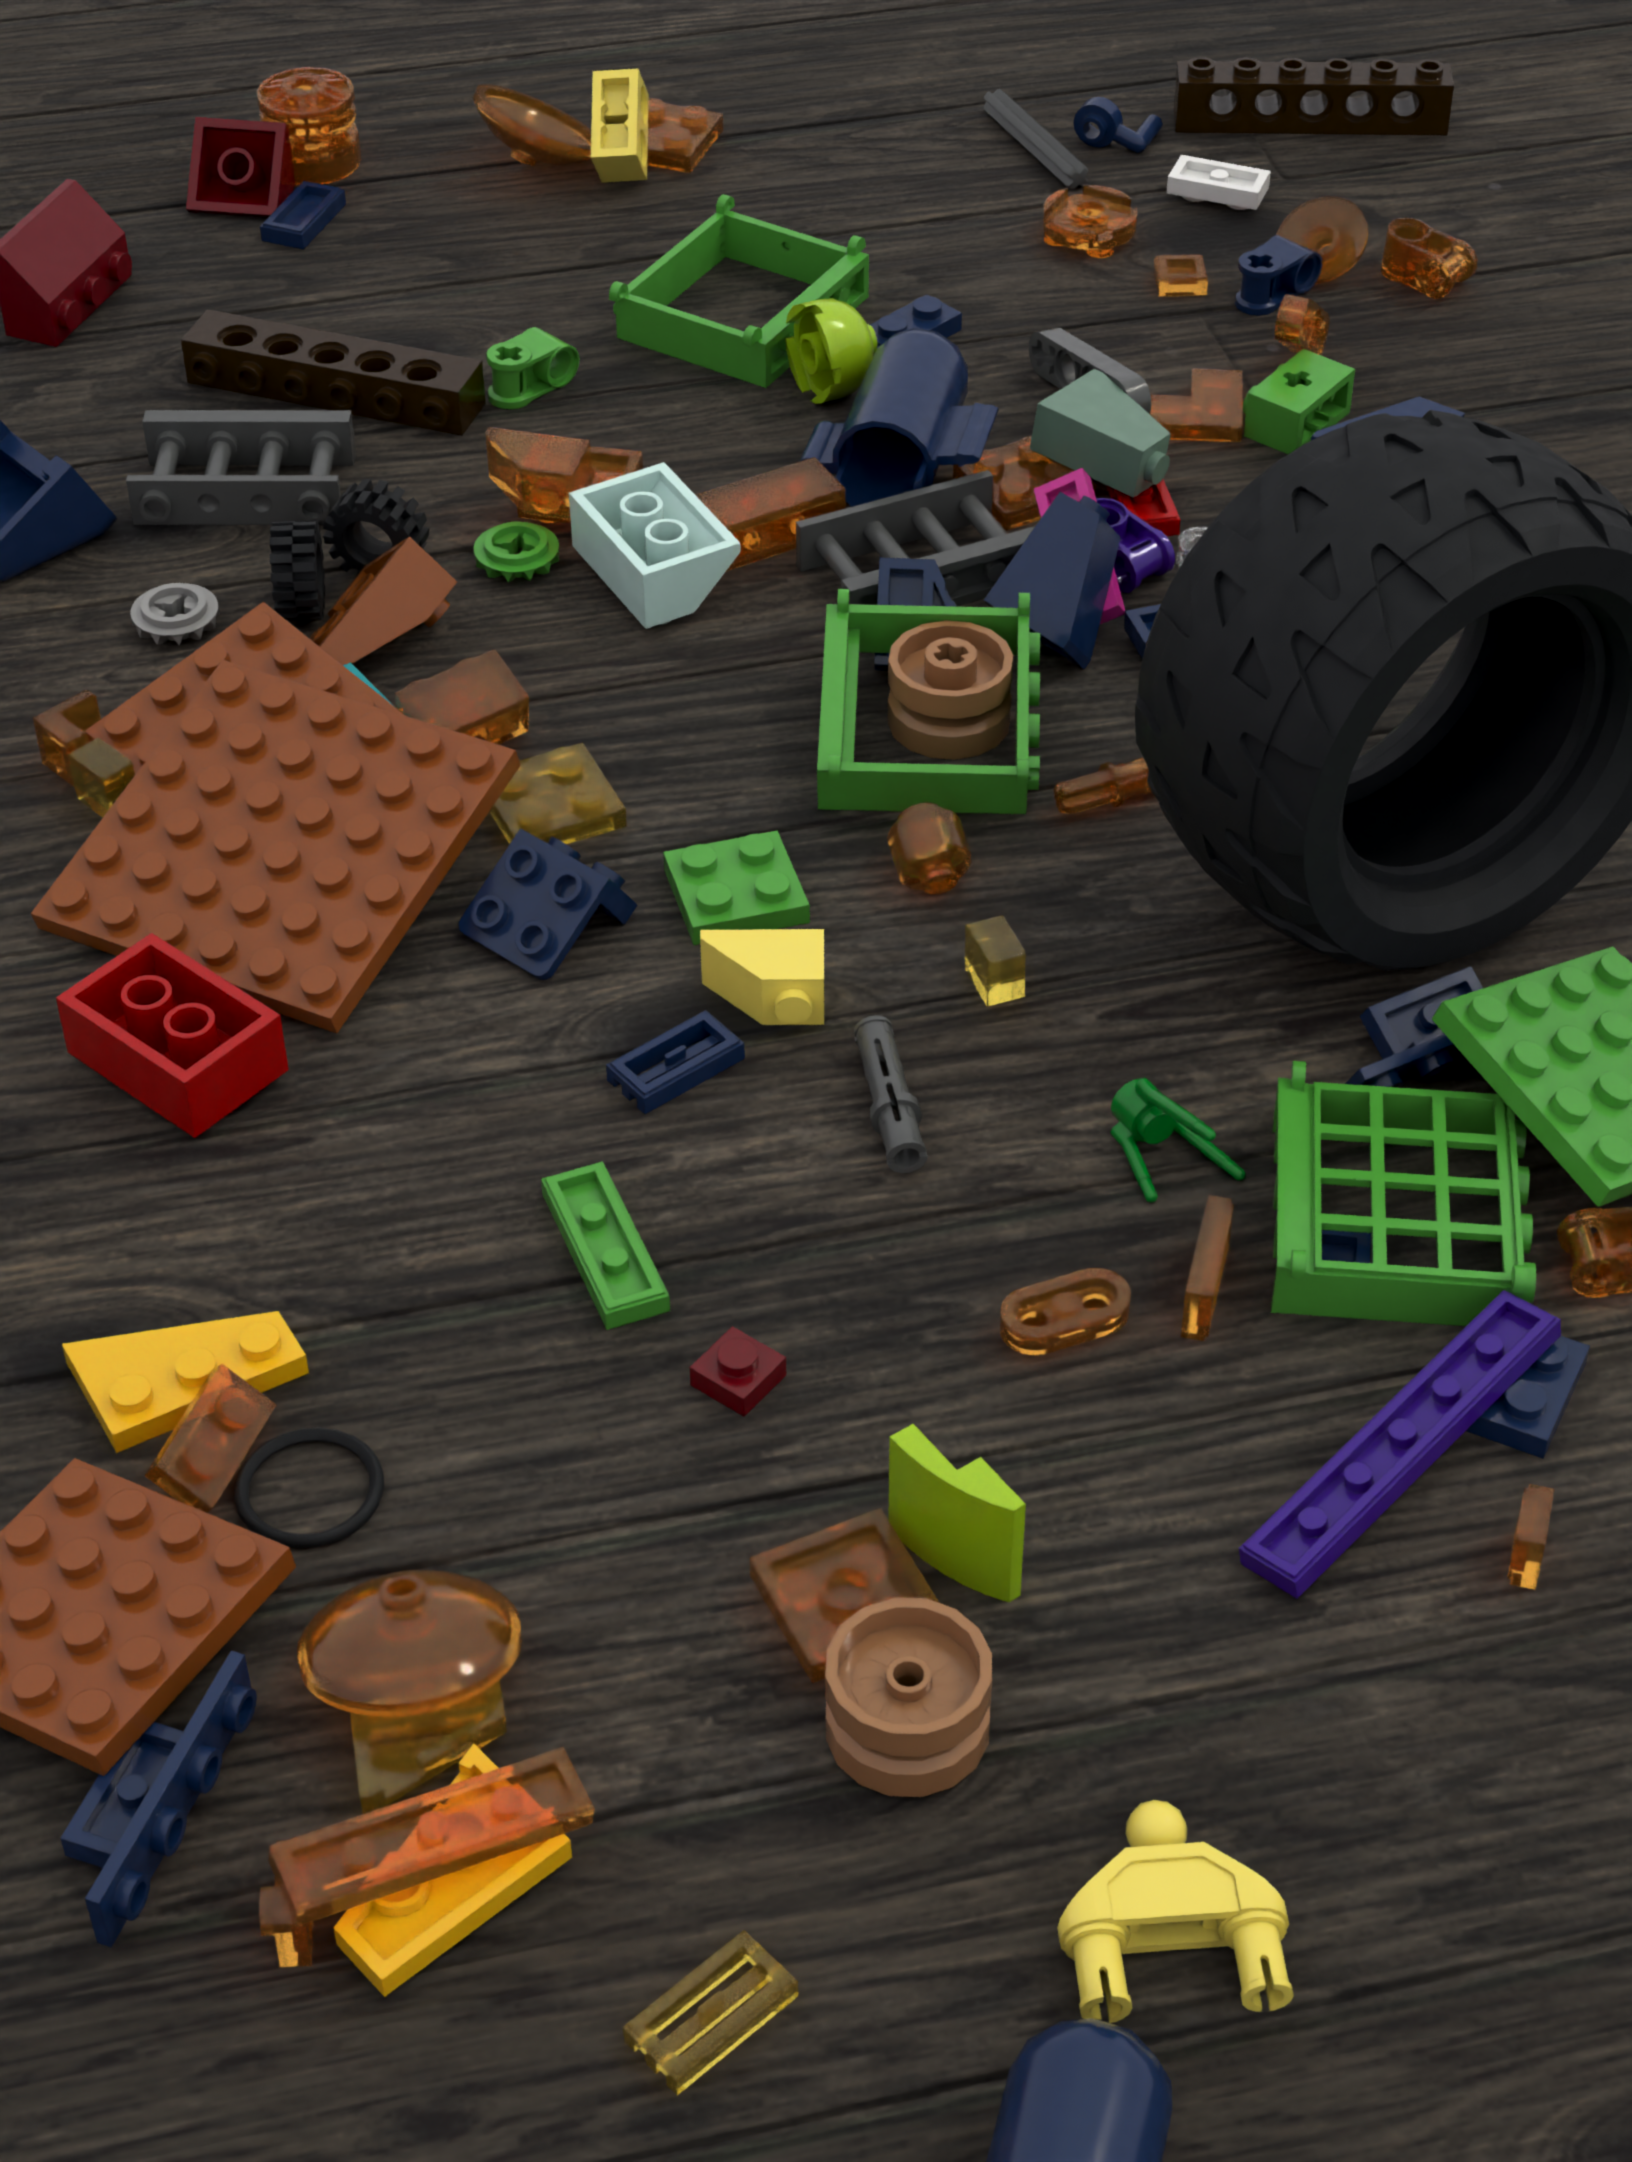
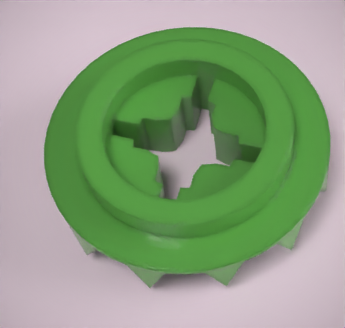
[474,521,559,583]

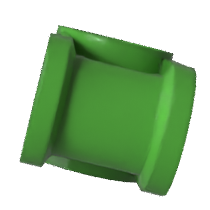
[486,327,580,409]

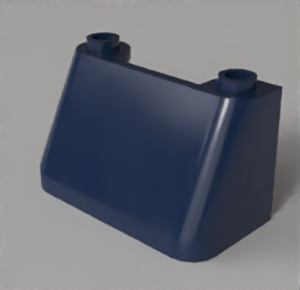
[0,420,117,582]

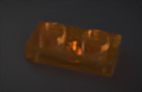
[144,1364,277,1513]

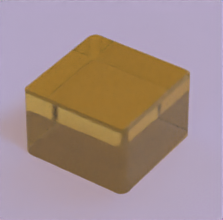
[68,738,135,818]
[965,915,1026,1007]

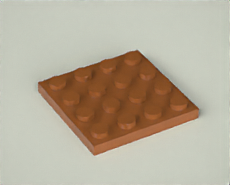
[0,1458,296,1776]

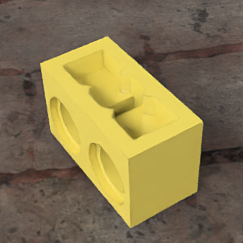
[591,68,649,183]

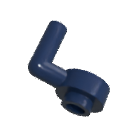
[1074,97,1163,153]

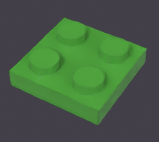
[663,830,810,945]

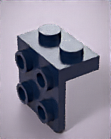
[459,828,638,980]

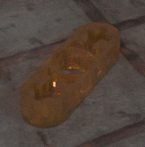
[1275,294,1330,355]

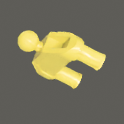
[1057,1800,1294,2023]

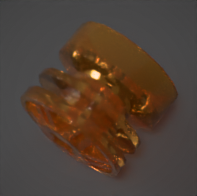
[256,67,362,185]

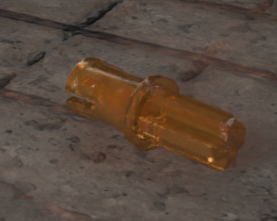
[1053,757,1152,814]

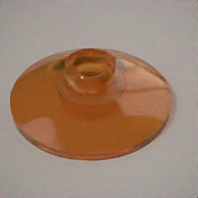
[1276,196,1369,284]

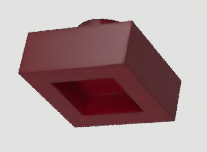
[689,1326,787,1417]

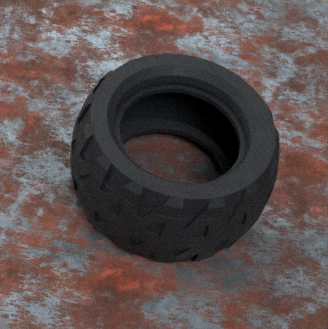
[1135,410,1632,971]

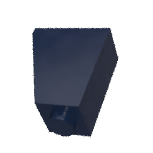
[984,492,1121,669]

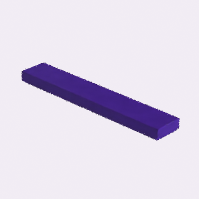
[1239,1290,1561,1599]

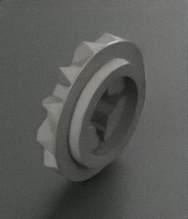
[130,583,220,645]

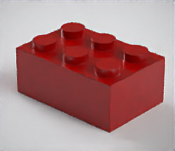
[56,933,289,1138]

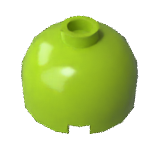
[785,298,877,404]

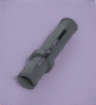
[853,1015,928,1173]

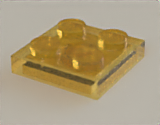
[490,742,627,844]

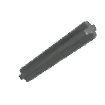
[983,89,1088,190]

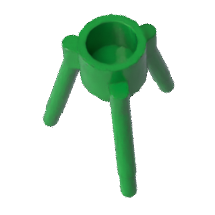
[1110,1078,1246,1203]

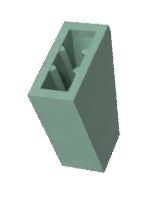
[1030,369,1171,498]

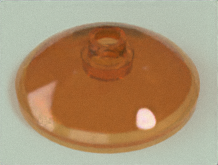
[473,84,592,166]
[297,1570,522,1717]

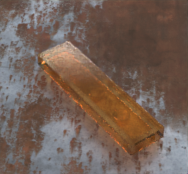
[268,1747,595,1927]

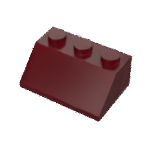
[0,178,132,347]

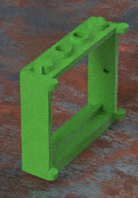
[609,194,869,388]
[817,589,1040,814]

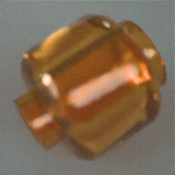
[887,803,972,894]

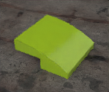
[888,1424,1026,1602]

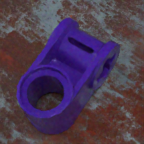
[1096,498,1175,593]

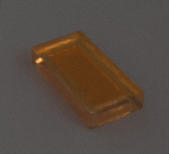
[1181,1195,1234,1341]

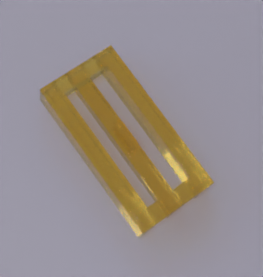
[623,1930,798,2096]

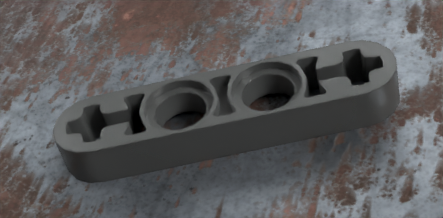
[1028,327,1152,414]

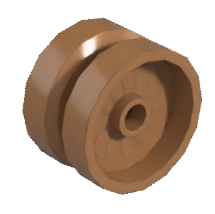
[888,620,1013,760]
[825,1598,992,1797]

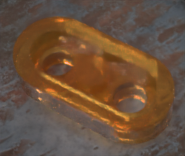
[1000,1268,1131,1355]

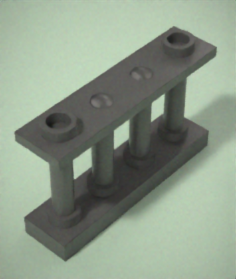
[126,410,356,525]
[796,470,1035,606]

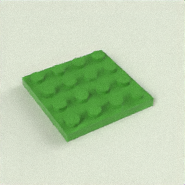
[1432,946,1632,1207]

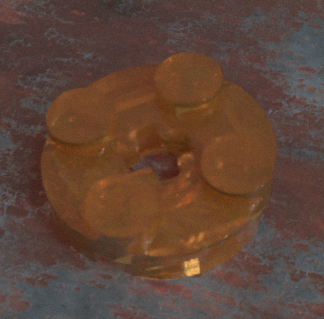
[1042,185,1138,258]

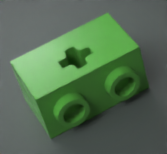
[1243,349,1355,454]

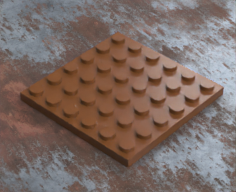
[31,660,521,1034]

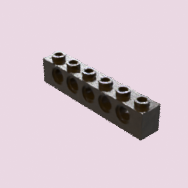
[1174,57,1454,135]
[181,309,486,436]

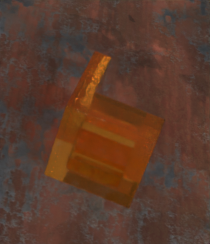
[33,690,115,788]

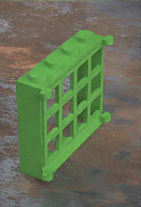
[1271,1061,1536,1326]

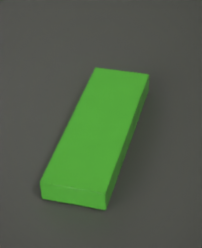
[541,1161,670,1330]

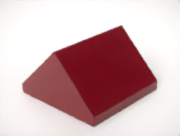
[186,117,295,217]

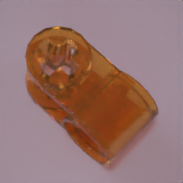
[1381,217,1477,299]
[1557,1207,1632,1298]

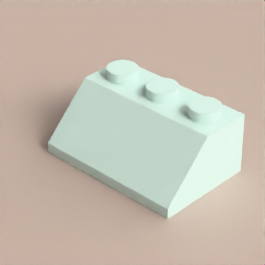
[569,462,741,629]

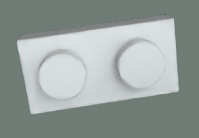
[1167,155,1271,210]

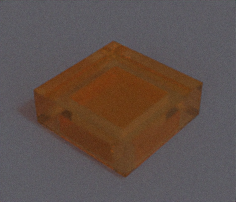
[1154,254,1208,297]
[1507,1484,1554,1590]

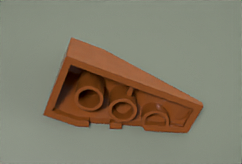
[309,536,457,665]

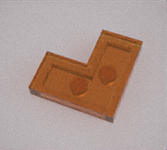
[1150,368,1243,442]

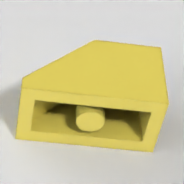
[700,929,824,1025]

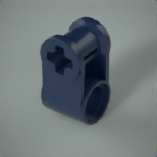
[1235,235,1322,316]

